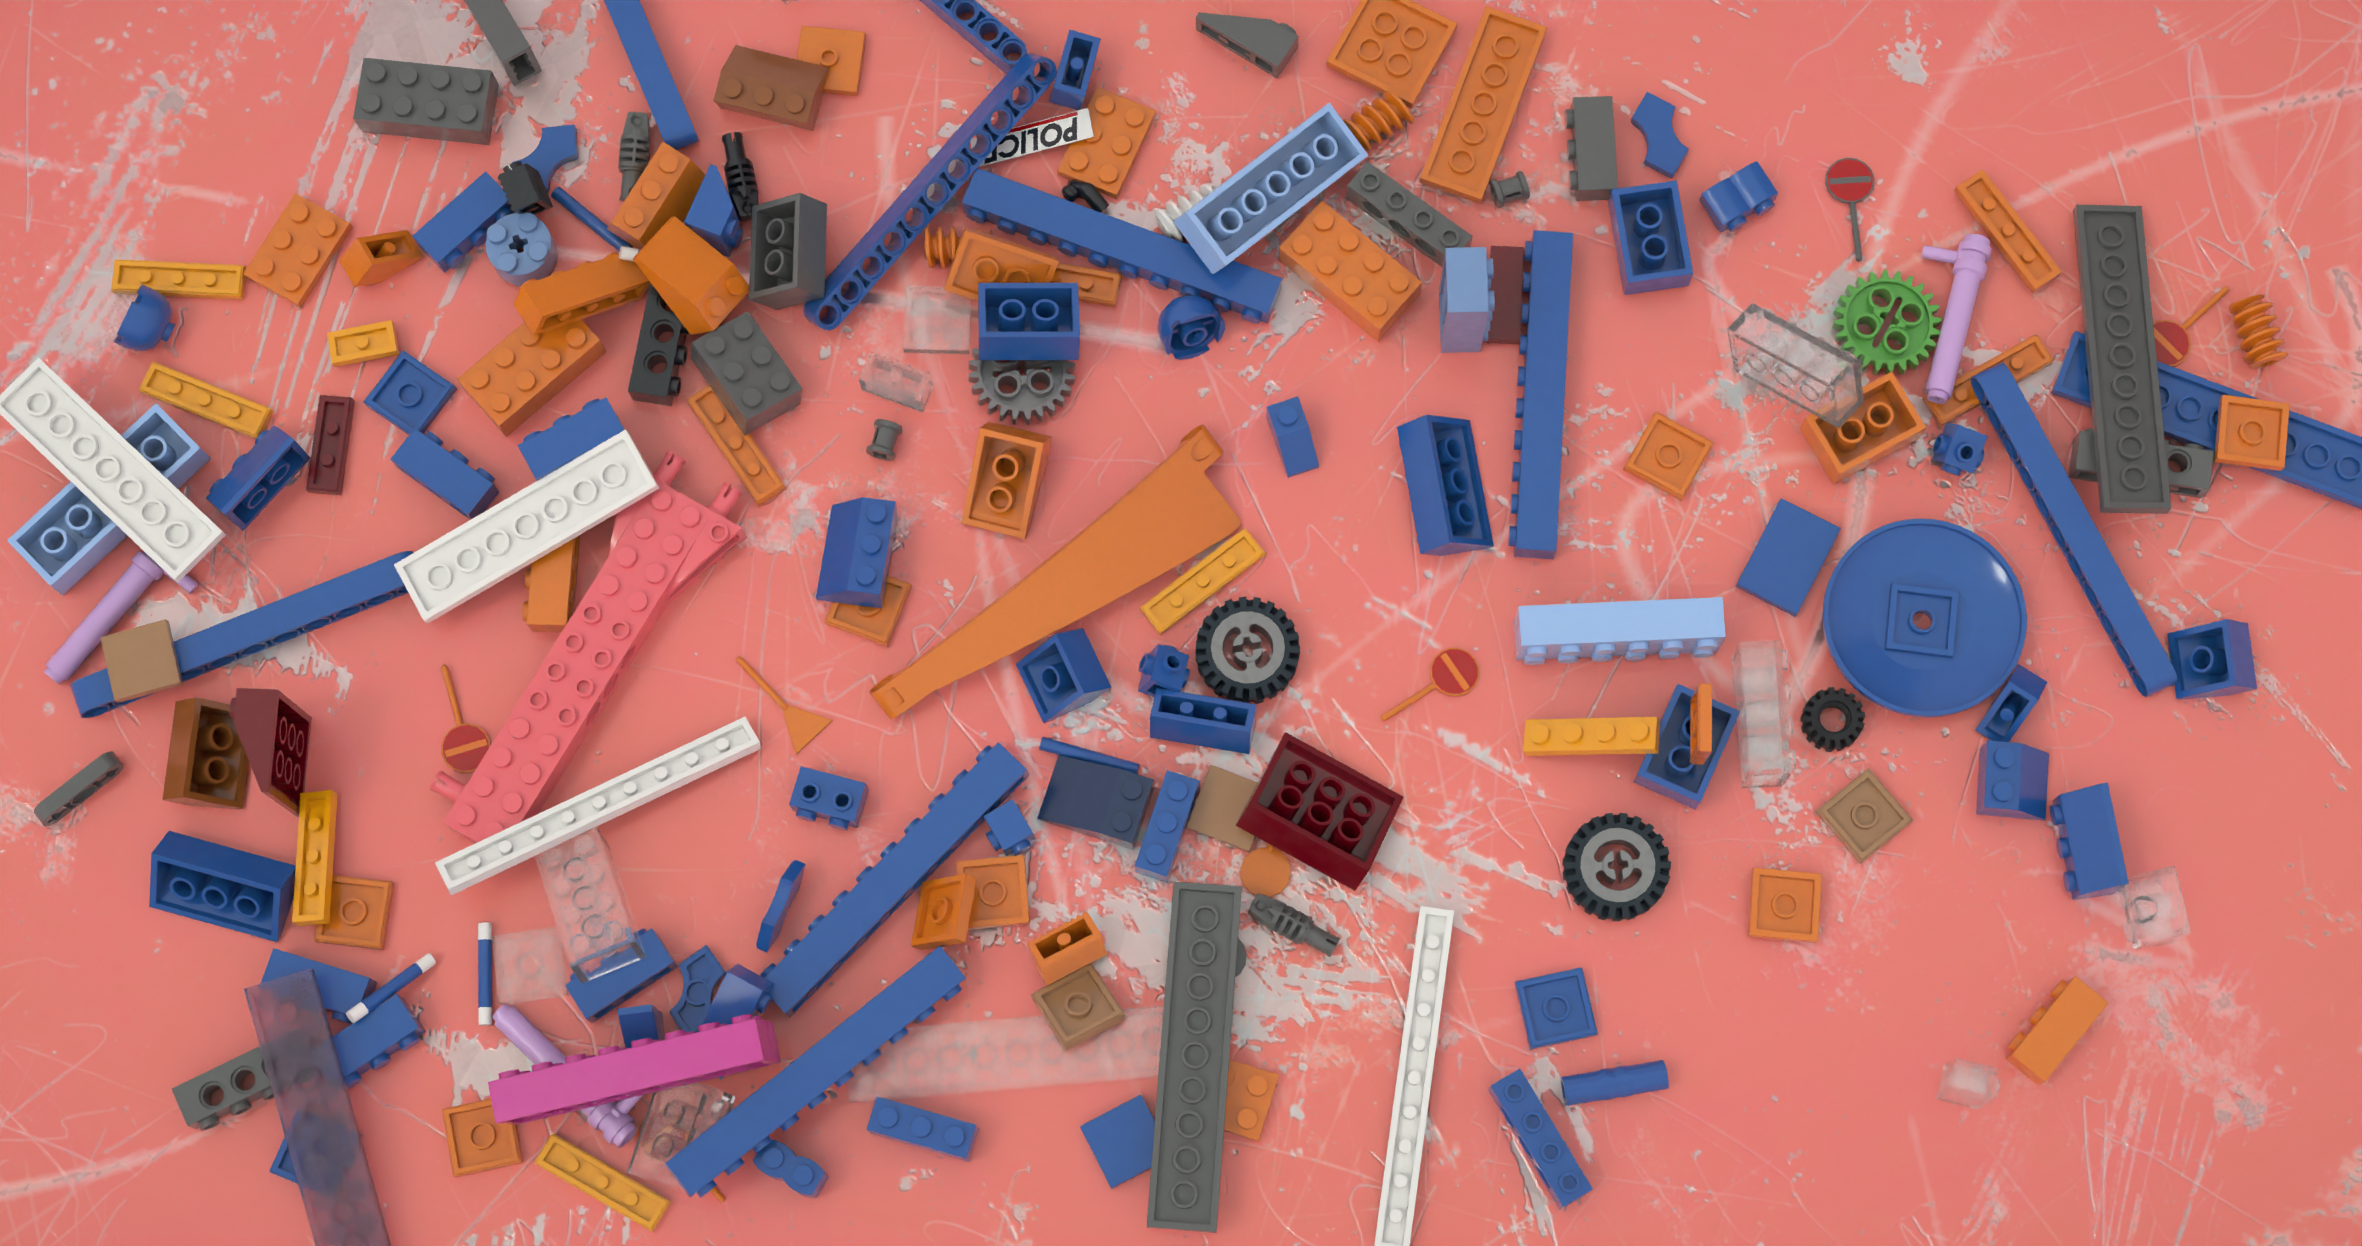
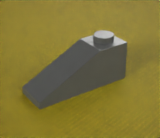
[1196,12,1299,78]

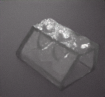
[627,1083,736,1194]

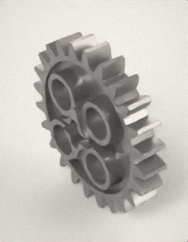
[968,348,1075,425]

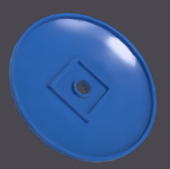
[1822,519,2027,718]

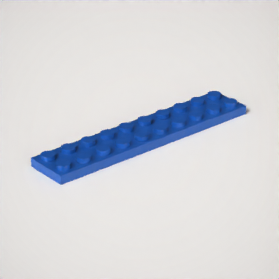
[2051,331,2362,509]

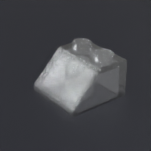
[2116,866,2191,950]

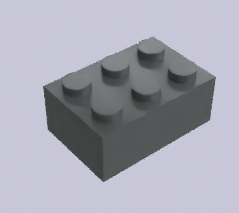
[749,193,827,310]
[691,311,803,436]

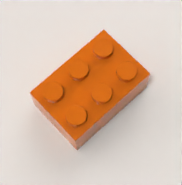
[1800,372,1926,485]

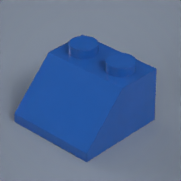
[684,164,744,257]
[2167,619,2257,700]
[1016,628,1112,723]
[1976,740,2049,821]

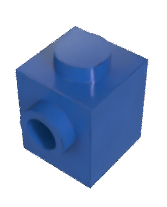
[984,799,1035,856]

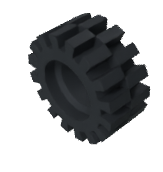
[1800,687,1865,752]

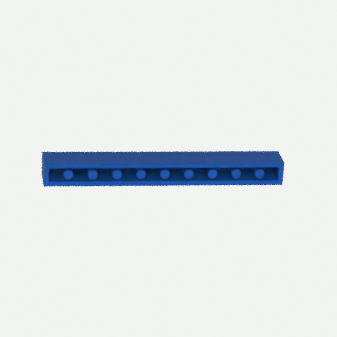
[962,168,1282,324]
[1508,230,1573,559]
[760,742,1029,1018]
[664,946,966,1198]

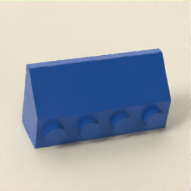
[1397,415,1494,556]
[149,831,296,942]

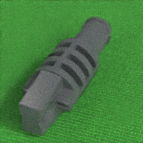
[618,112,650,202]
[1248,893,1340,957]

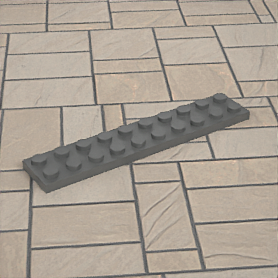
[2073,205,2171,514]
[1147,881,1242,1233]

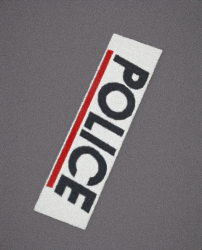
[970,108,1094,167]

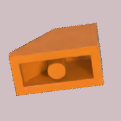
[339,230,423,287]

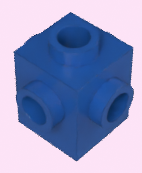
[1932,422,1988,476]
[1138,644,1190,697]

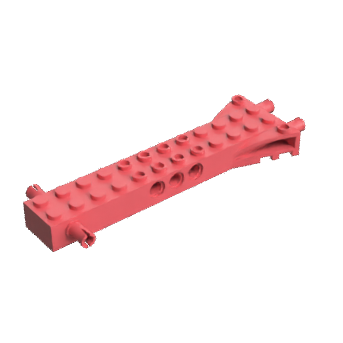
[430,450,747,856]

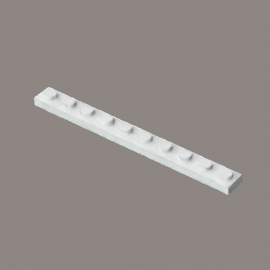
[435,717,761,895]
[1374,906,1454,1246]

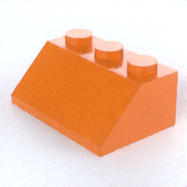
[607,141,706,249]

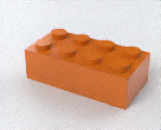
[1278,200,1422,341]
[457,320,607,437]

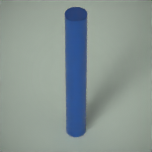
[551,187,633,252]
[1039,737,1140,774]

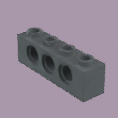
[1346,161,1473,267]
[2069,428,2214,498]
[172,1028,320,1131]

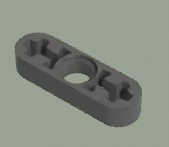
[33,751,124,826]

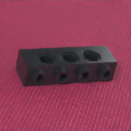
[628,282,690,406]

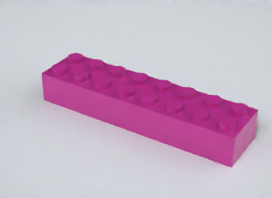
[488,1014,781,1125]

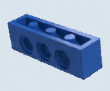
[1488,1068,1593,1210]

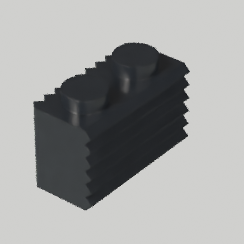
[498,161,553,215]

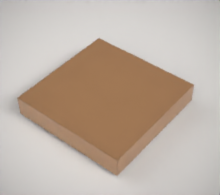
[100,619,183,703]
[1186,765,1258,853]
[1816,768,1913,864]
[1031,963,1126,1051]

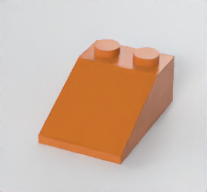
[633,216,749,335]
[961,422,1052,539]

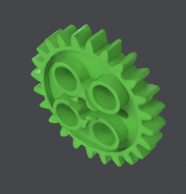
[1832,270,1942,375]

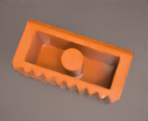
[1027,912,1107,986]

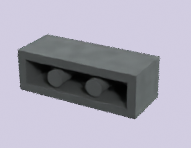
[1565,96,1618,201]

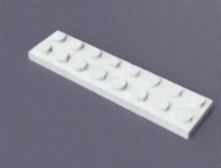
[0,358,226,583]
[394,429,660,623]

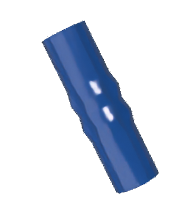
[1561,1060,1669,1106]

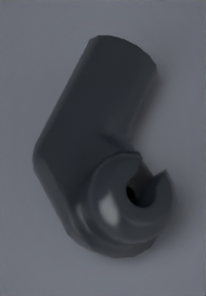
[1061,179,1109,212]

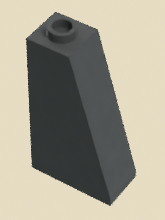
[464,0,542,86]

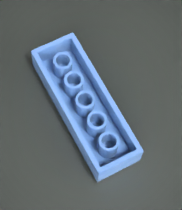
[1173,102,1368,274]
[7,403,211,595]
[1514,597,1726,665]

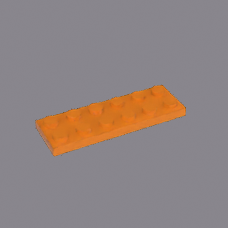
[1420,6,1547,204]

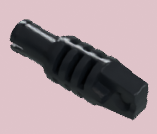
[722,132,759,221]

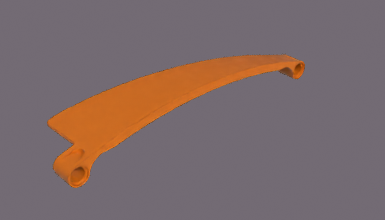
[870,424,1241,719]

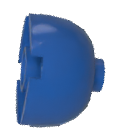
[114,284,176,351]
[1157,295,1225,360]

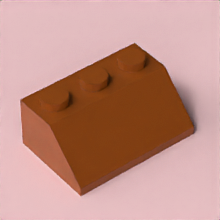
[713,45,829,131]
[162,697,249,809]

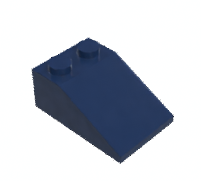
[1037,755,1155,850]

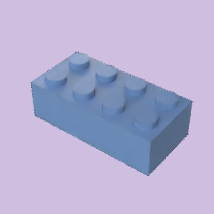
[1439,247,1495,353]

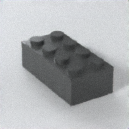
[353,58,499,145]

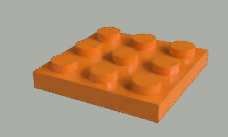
[1326,0,1457,108]

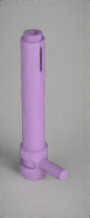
[1922,234,1992,404]
[44,551,199,684]
[492,1003,643,1148]

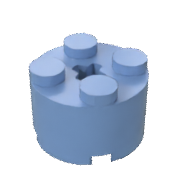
[486,212,558,287]

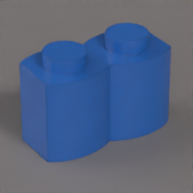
[1699,161,1778,233]
[753,1139,829,1198]

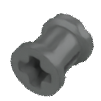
[1489,171,1530,208]
[866,419,903,461]

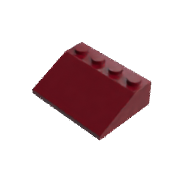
[230,688,312,816]
[1235,732,1403,891]

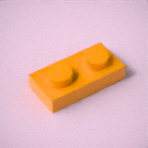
[327,320,399,367]

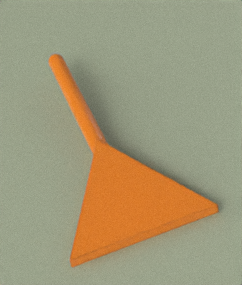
[736,656,833,755]

